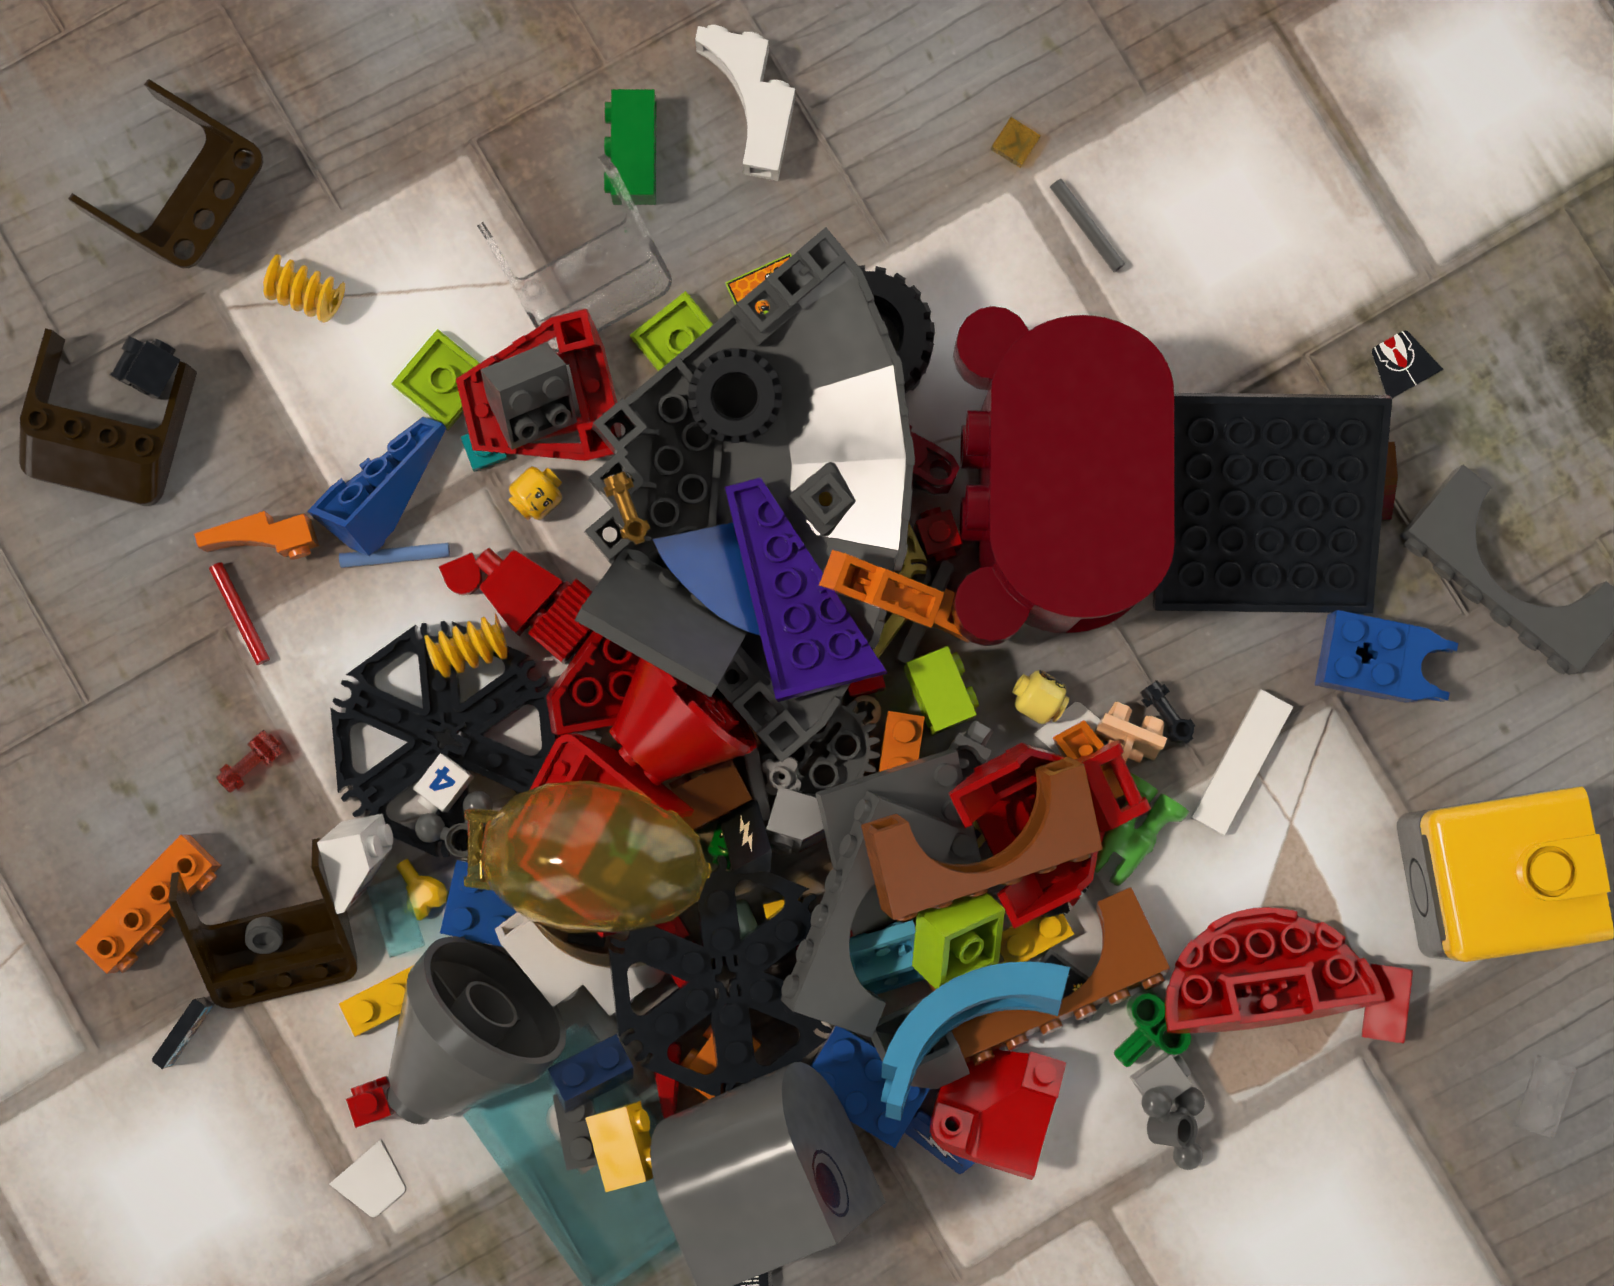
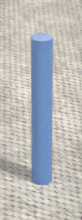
[339,543,450,568]

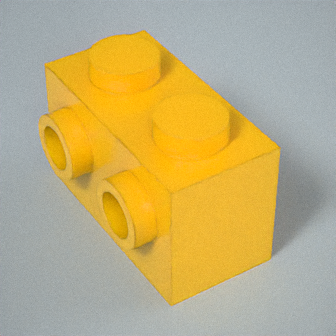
[586,1101,653,1192]

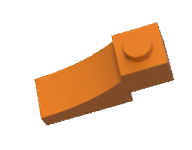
[194,511,319,560]
[819,550,944,628]

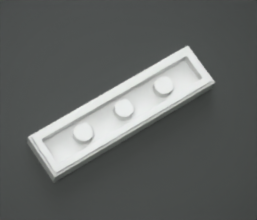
[1190,689,1293,835]

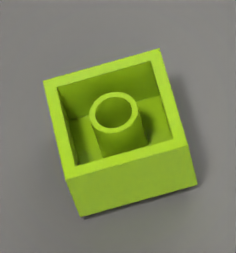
[903,646,979,736]
[912,892,1005,989]

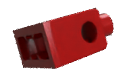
[475,548,564,637]

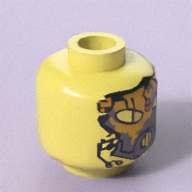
[1012,670,1069,724]

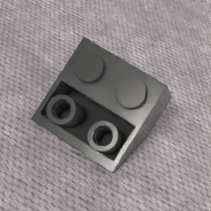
[481,343,577,450]

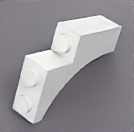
[695,25,795,181]
[495,906,666,1016]

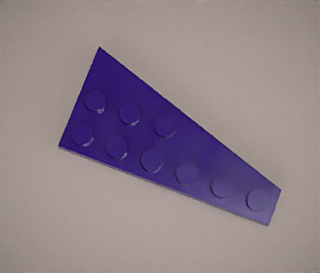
[725,477,888,702]

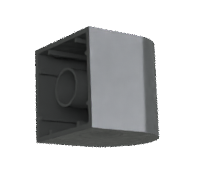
[651,1062,886,1286]

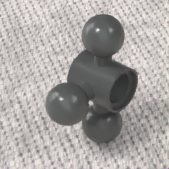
[415,791,514,869]
[1141,1087,1205,1170]

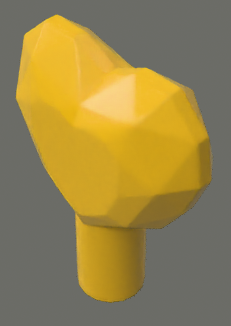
[396,859,448,921]

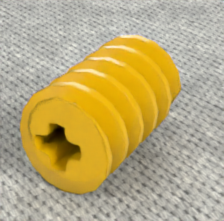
[263,254,345,323]
[424,613,507,678]

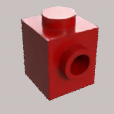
[914,507,962,562]

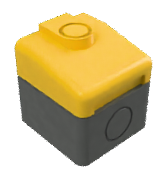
[1397,786,1614,962]

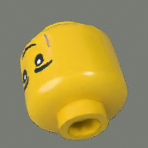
[508,466,563,520]

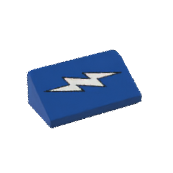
[905,1108,975,1174]

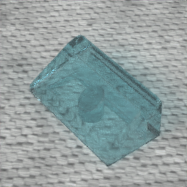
[366,875,426,958]

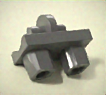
[948,720,994,780]

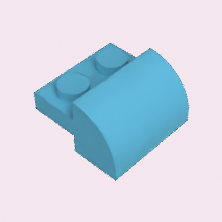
[849,920,925,995]

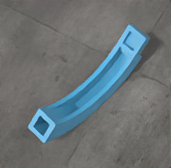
[881,961,1070,1121]

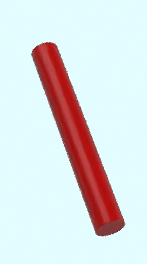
[209,562,270,665]

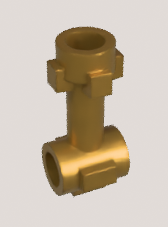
[604,472,650,545]

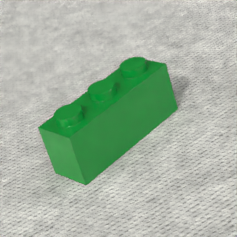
[604,89,657,205]

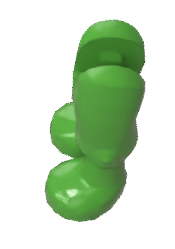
[1095,773,1190,887]

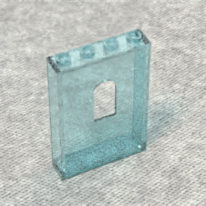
[463,1023,677,1286]

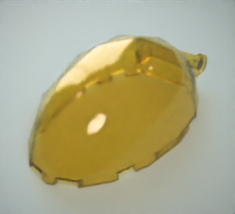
[464,781,712,933]

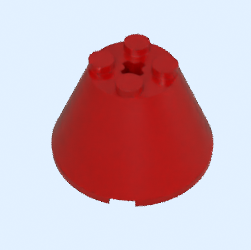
[609,658,757,786]

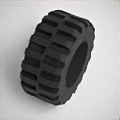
[859,265,935,394]

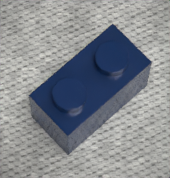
[548,1034,634,1113]

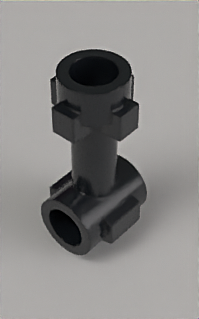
[1140,680,1195,745]

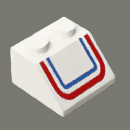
[317,814,393,914]

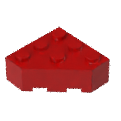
[546,631,640,735]

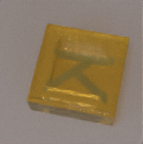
[991,117,1041,168]

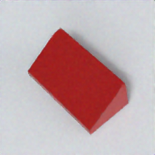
[1361,963,1413,1044]

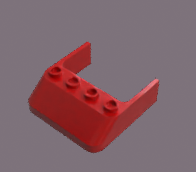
[504,733,694,937]

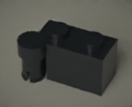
[110,336,180,399]

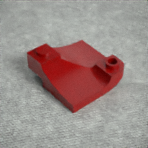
[930,1049,1066,1180]

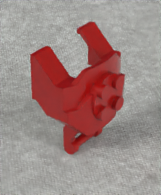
[948,741,1151,929]

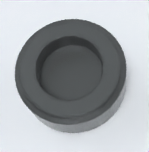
[245,917,283,954]

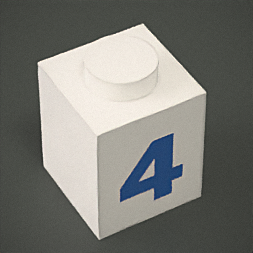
[413,753,475,814]

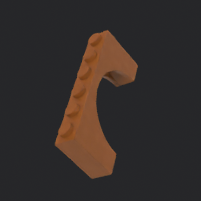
[861,757,1103,921]
[928,887,1170,1066]

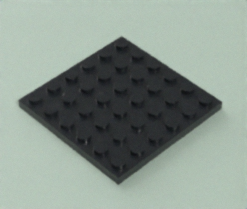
[1153,393,1393,613]

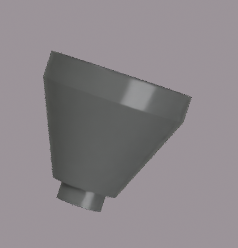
[387,936,566,1125]

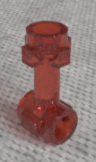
[216,730,284,793]

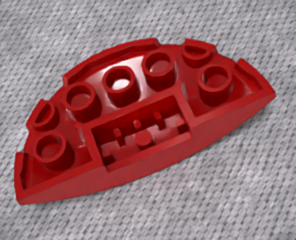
[1165,907,1385,1033]

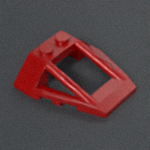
[456,309,621,461]

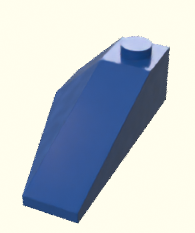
[307,417,447,557]

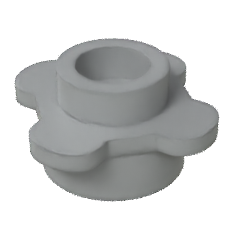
[762,757,802,795]

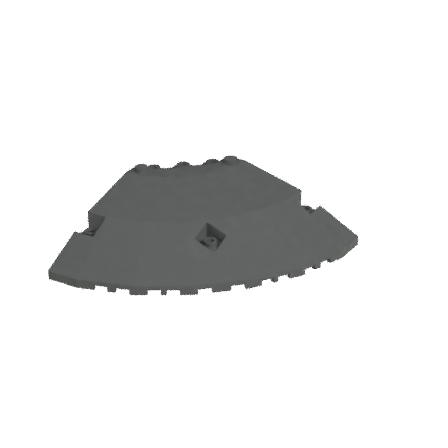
[584,227,915,762]

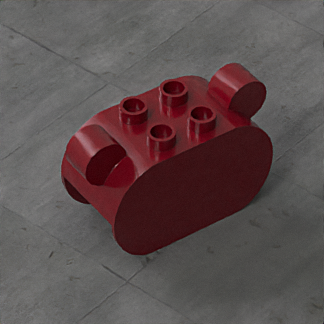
[951,306,1175,646]

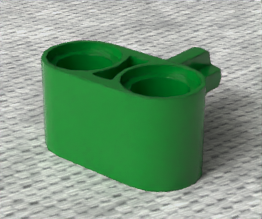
[1113,992,1191,1067]

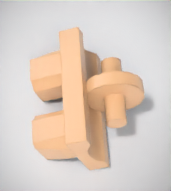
[1094,702,1167,763]

